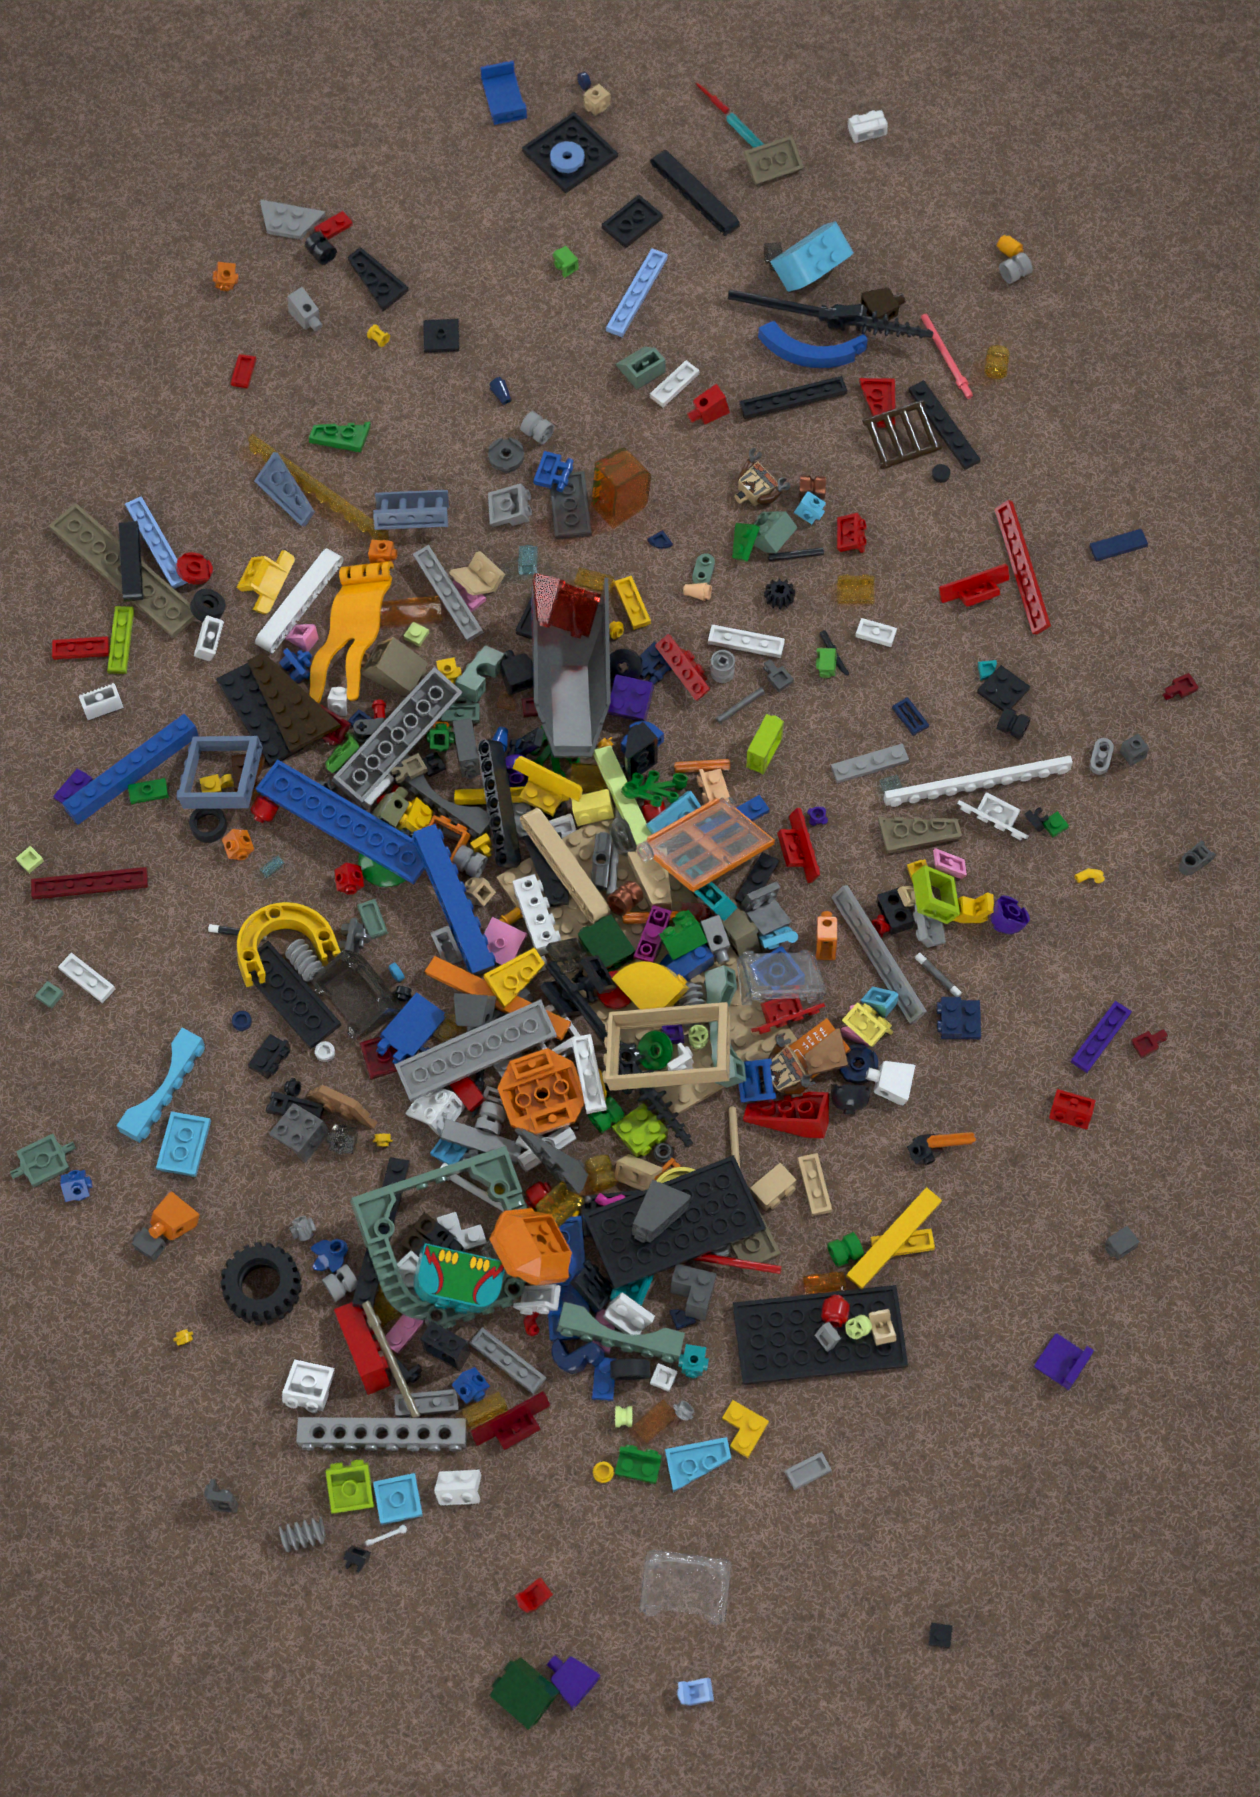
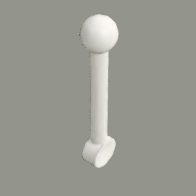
[364,1525,407,1547]

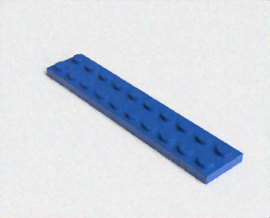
[255,759,425,885]

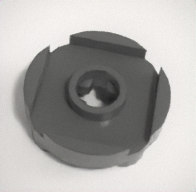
[488,438,524,473]

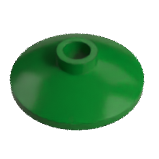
[638,1031,673,1071]

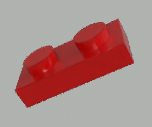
[314,211,353,240]

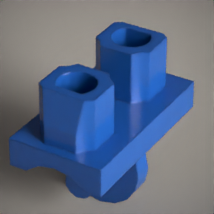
[279,648,312,683]

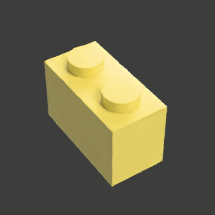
[571,789,615,826]

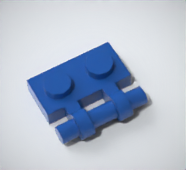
[533,451,574,492]

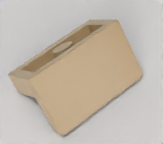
[614,1154,663,1191]

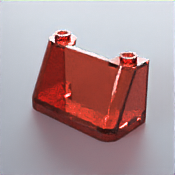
[532,573,601,639]

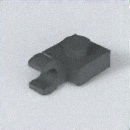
[763,659,794,692]

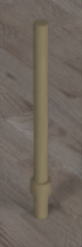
[362,1301,420,1418]

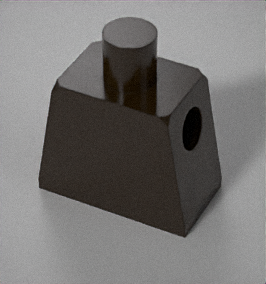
[860,287,905,321]

